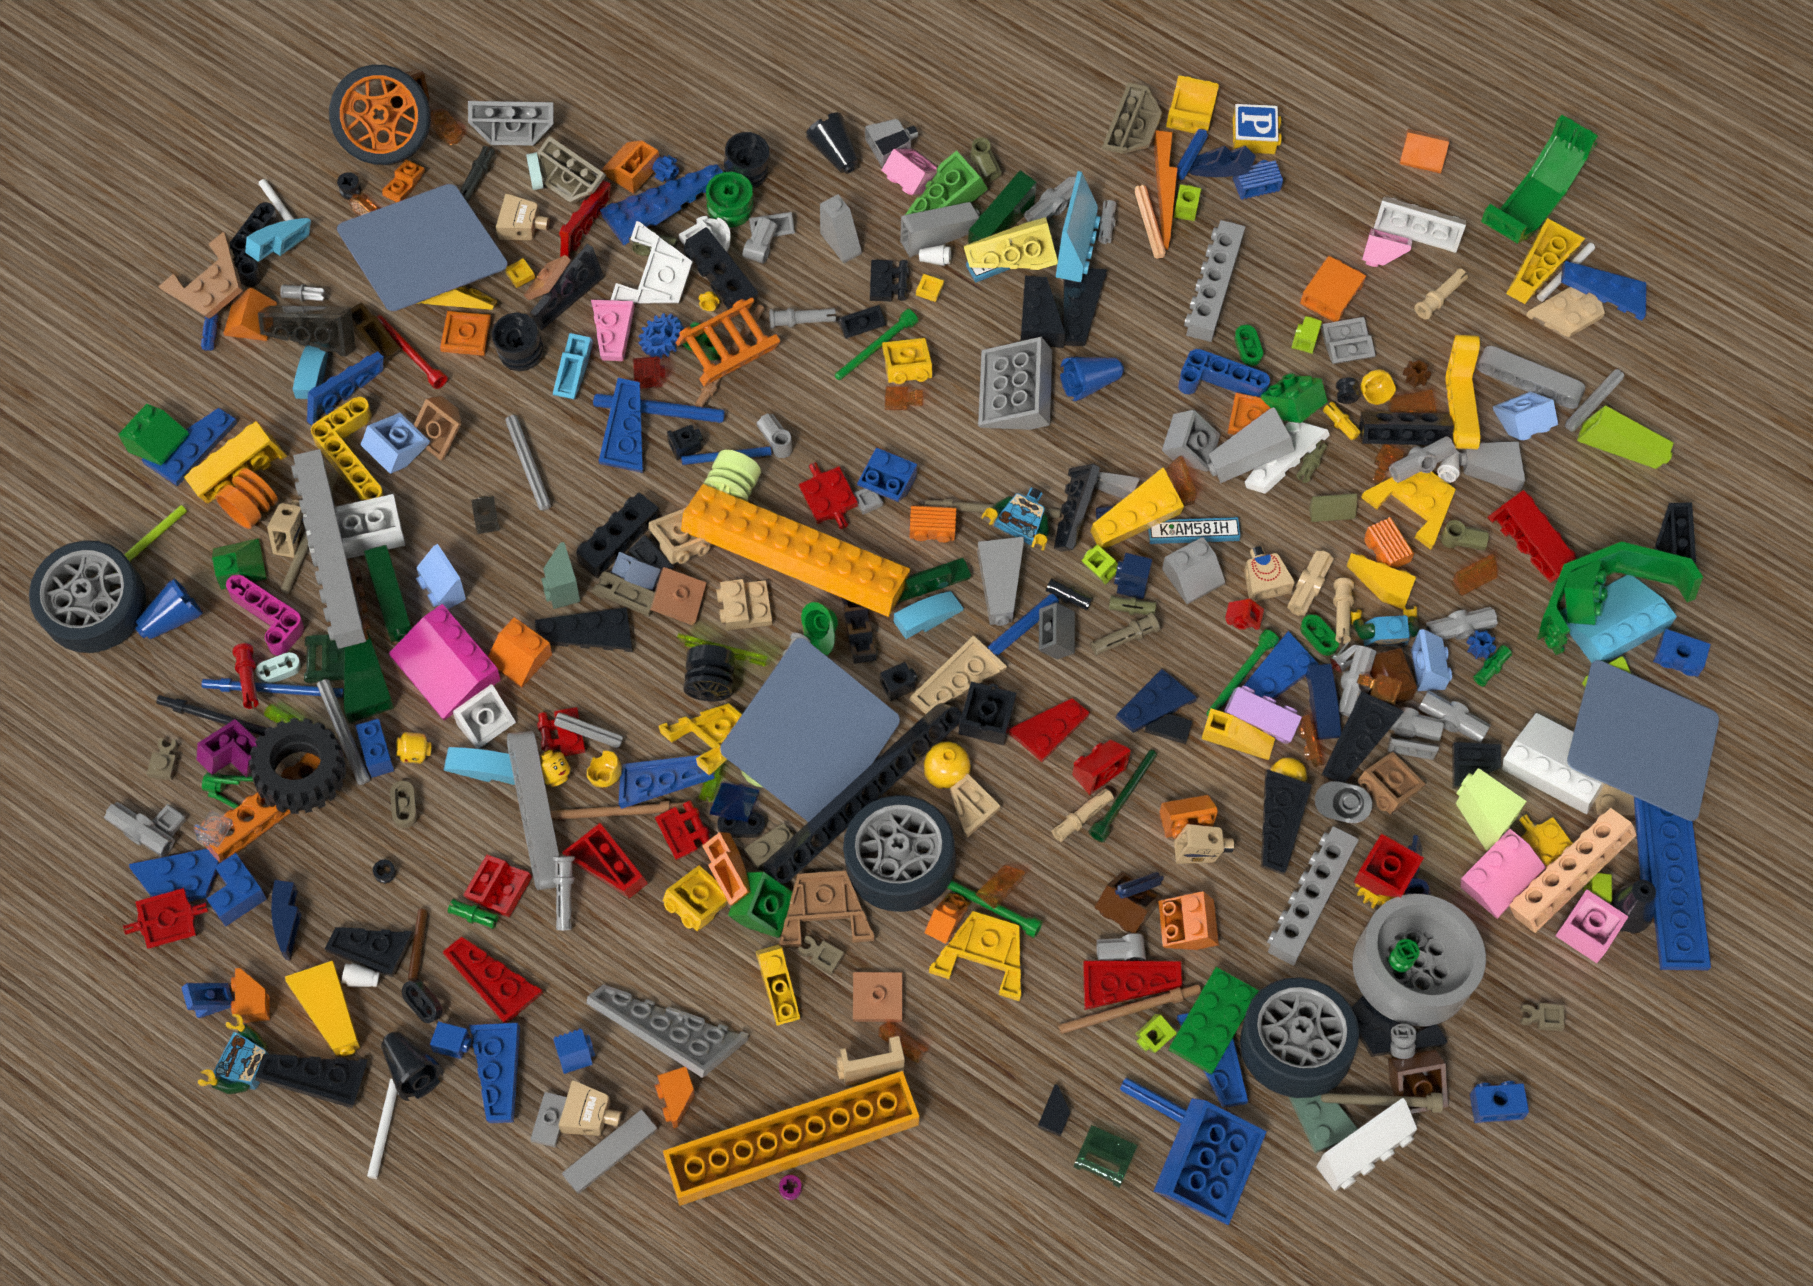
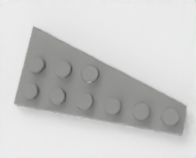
[587,985,749,1078]

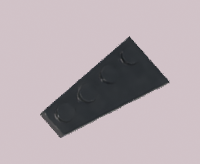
[530,244,604,330]
[1063,269,1107,346]
[1054,464,1100,552]
[535,607,633,652]
[1261,769,1312,875]
[255,1054,368,1108]

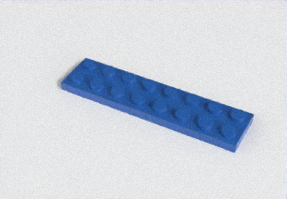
[1644,801,1711,971]

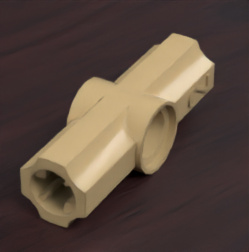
[1287,550,1334,616]

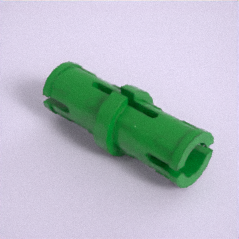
[1473,645,1512,687]
[448,898,499,929]

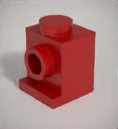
[1225,598,1264,630]

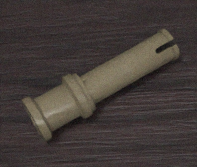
[1090,613,1160,656]

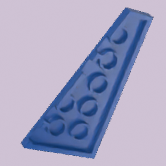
[600,164,723,246]

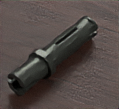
[460,146,495,203]

